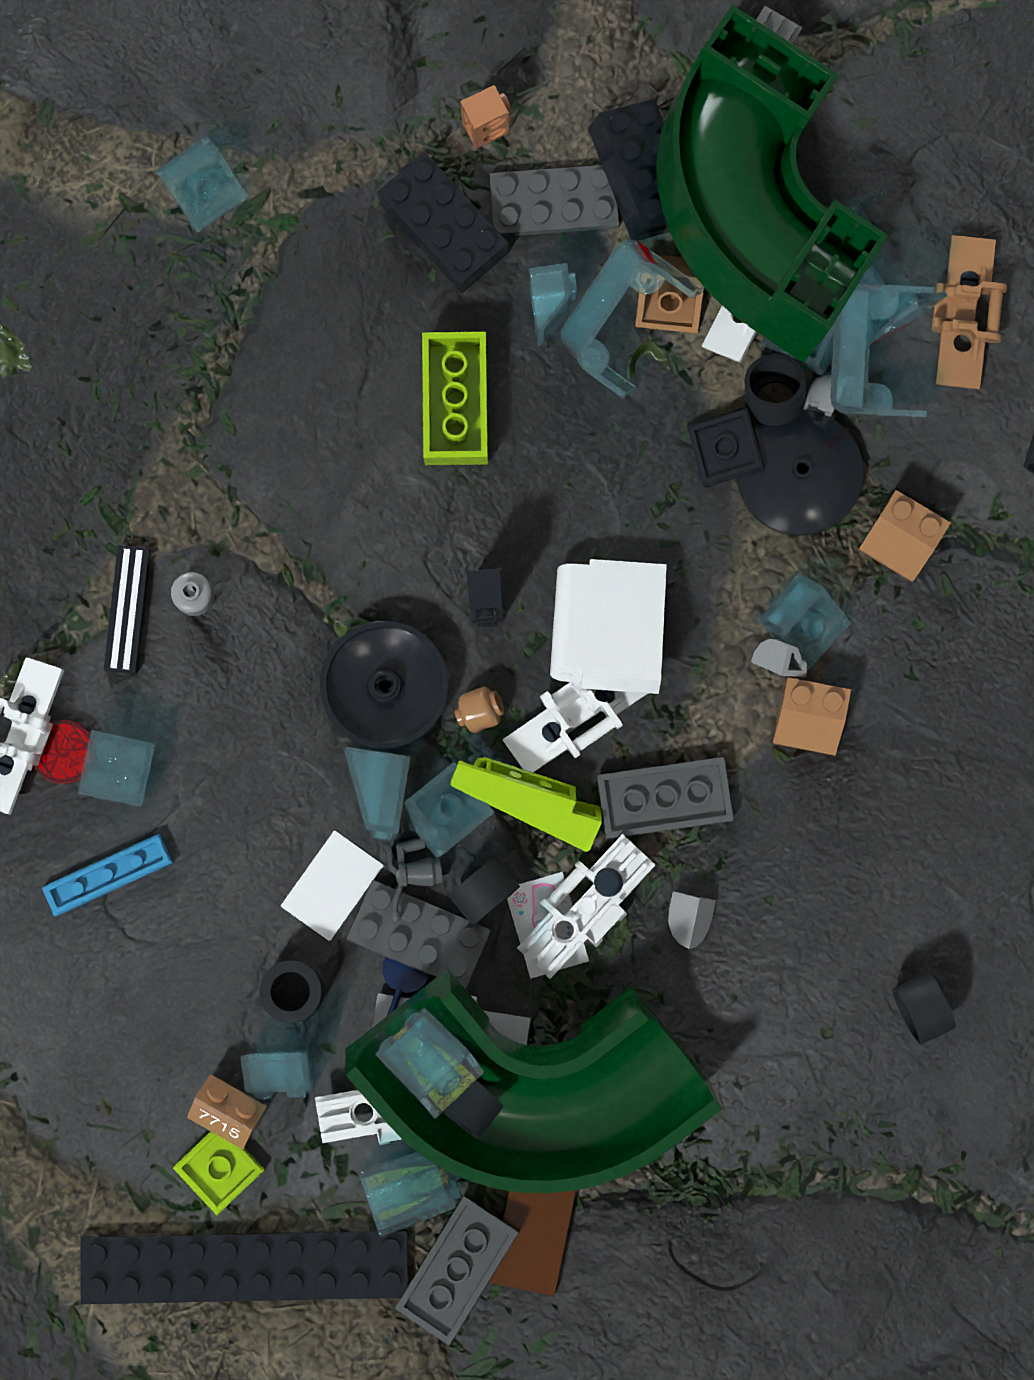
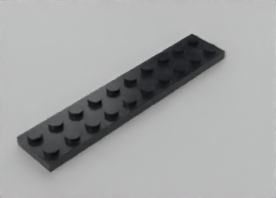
[80,1230,408,1305]

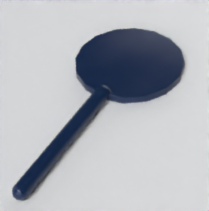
[382,957,430,1016]

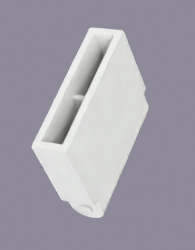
[550,559,667,694]

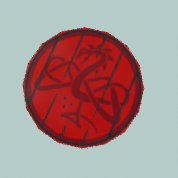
[34,720,95,784]

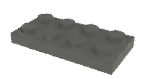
[490,165,619,237]
[597,757,734,839]
[347,880,491,989]
[395,1196,521,1345]

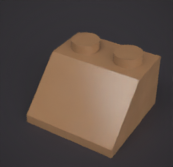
[635,253,704,333]
[858,490,951,582]
[772,677,851,756]

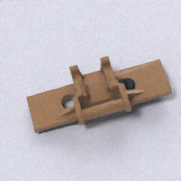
[931,235,1007,390]

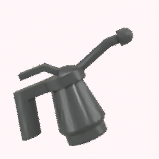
[387,835,442,922]

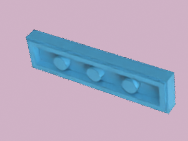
[42,834,173,917]

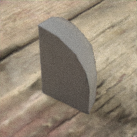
[803,370,845,417]
[751,639,807,677]
[668,892,716,949]

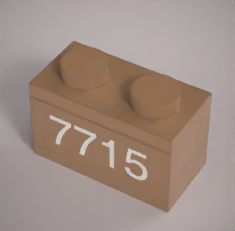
[187,1074,267,1149]

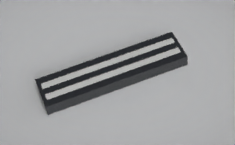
[104,545,151,675]

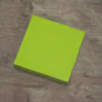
[173,1132,265,1215]

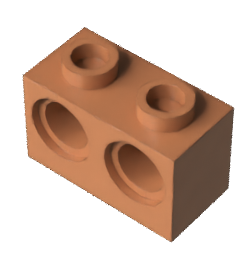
[460,85,512,149]

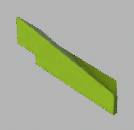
[451,757,602,852]

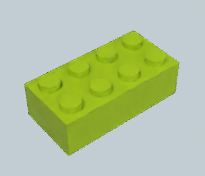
[422,332,488,465]

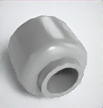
[171,572,214,616]

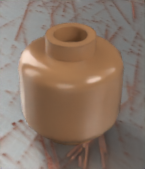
[455,686,504,733]

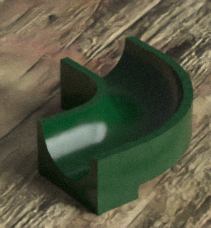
[656,5,888,363]
[345,969,722,1193]

